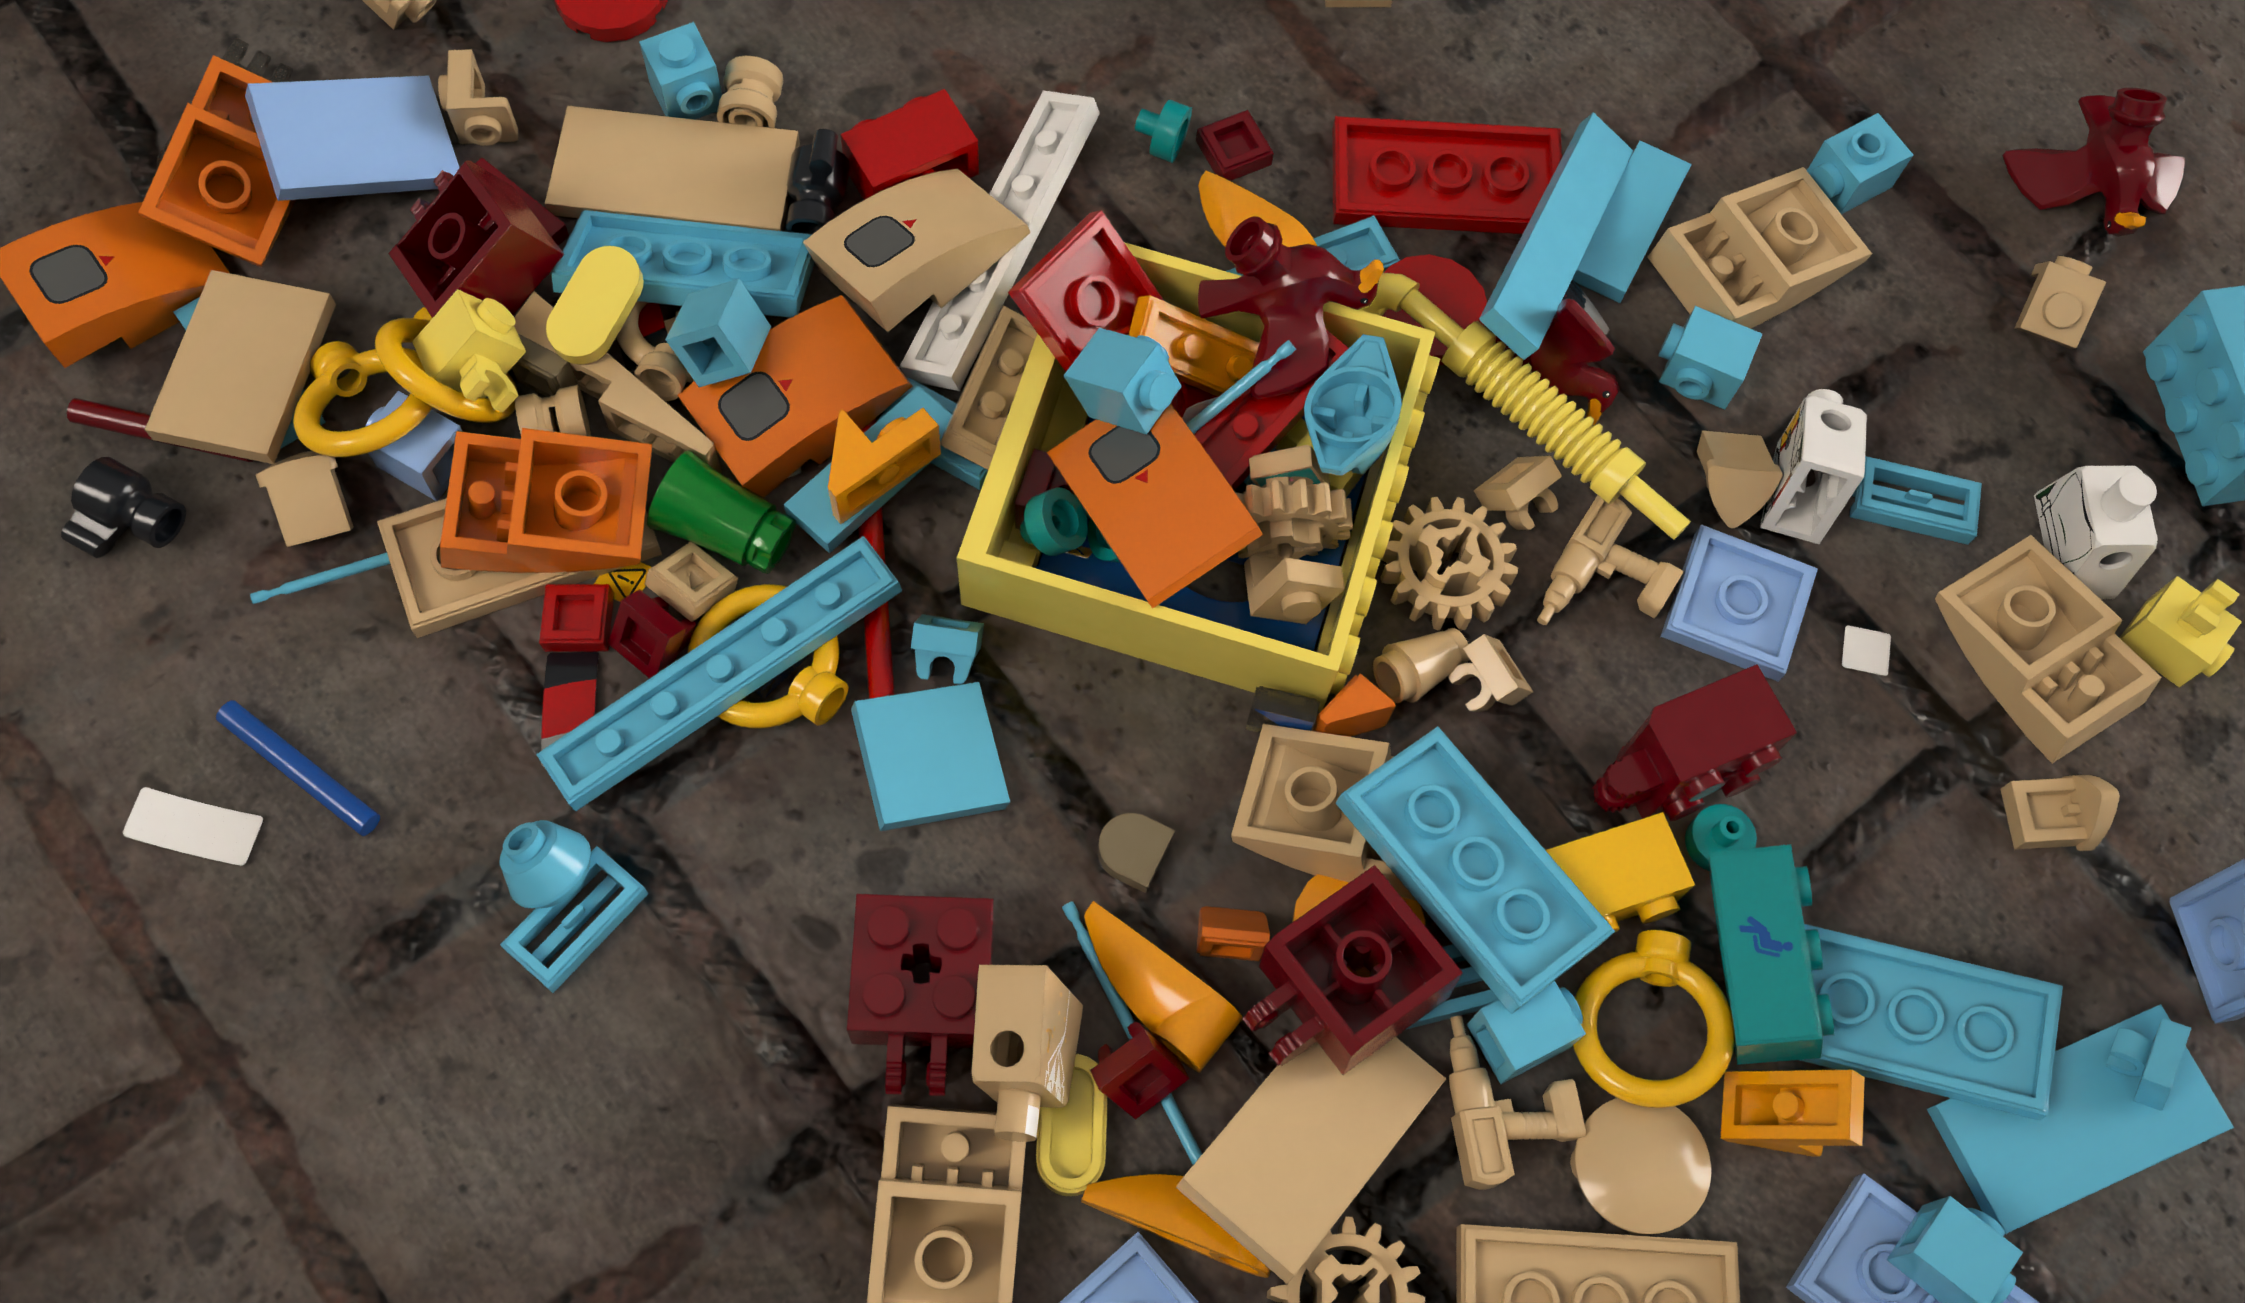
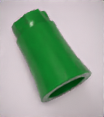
[647,450,796,574]

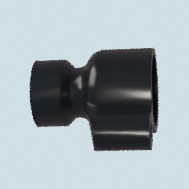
[786,129,850,234]
[61,457,186,558]

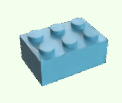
[2143,285,2245,506]

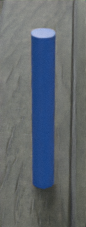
[216,700,380,836]

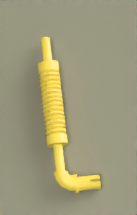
[1359,273,1691,540]

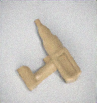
[1537,495,1684,625]
[1449,1015,1586,1190]

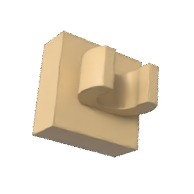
[1474,456,1562,530]
[1448,634,1533,712]

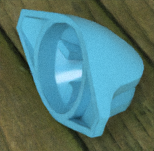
[1304,334,1402,476]

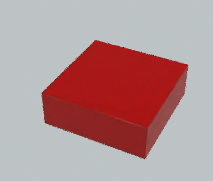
[539,584,614,652]

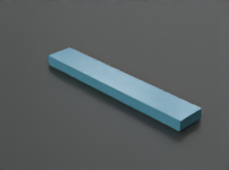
[1479,112,1633,360]
[536,536,902,811]

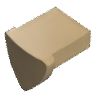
[1697,431,1783,528]
[256,451,354,547]
[2000,775,2120,851]

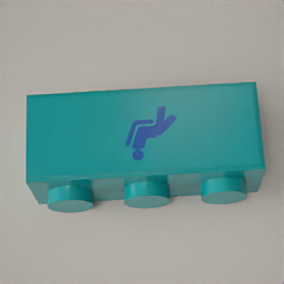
[1709,844,1834,1065]

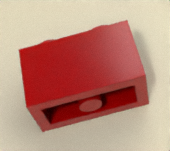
[840,89,979,200]

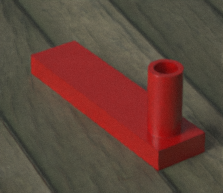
[1194,330,1348,491]

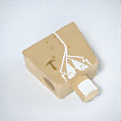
[972,965,1083,1142]

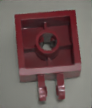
[388,160,564,318]
[1592,664,1797,821]
[1242,865,1463,1075]
[847,894,994,1096]

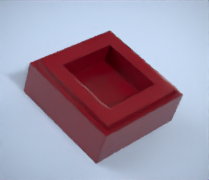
[1196,110,1274,181]

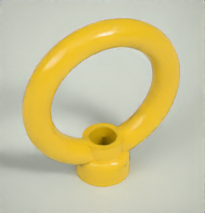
[375,307,518,423]
[293,341,433,457]
[688,584,849,728]
[1573,930,1735,1108]

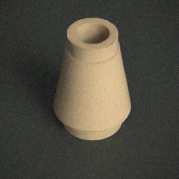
[1373,628,1469,703]

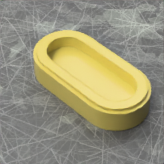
[546,246,644,364]
[1036,1054,1107,1196]

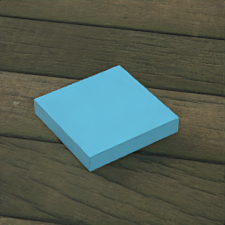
[851,682,1010,831]

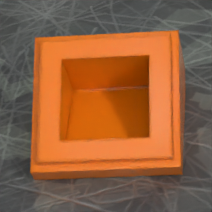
[1312,673,1396,737]
[1196,906,1270,961]

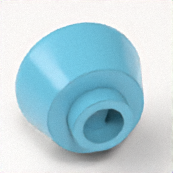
[499,820,591,908]

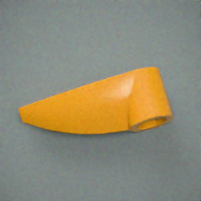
[1198,171,1317,247]
[1084,901,1243,1073]
[1081,1174,1271,1278]

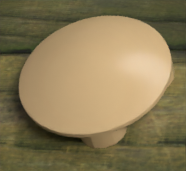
[1570,1098,1711,1236]

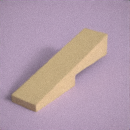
[514,291,722,473]

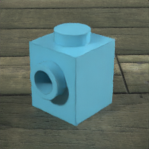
[639,22,722,120]
[1807,113,1913,214]
[665,278,771,387]
[1658,306,1762,410]
[1063,328,1182,435]
[1466,981,1586,1085]
[1887,1196,2023,1303]

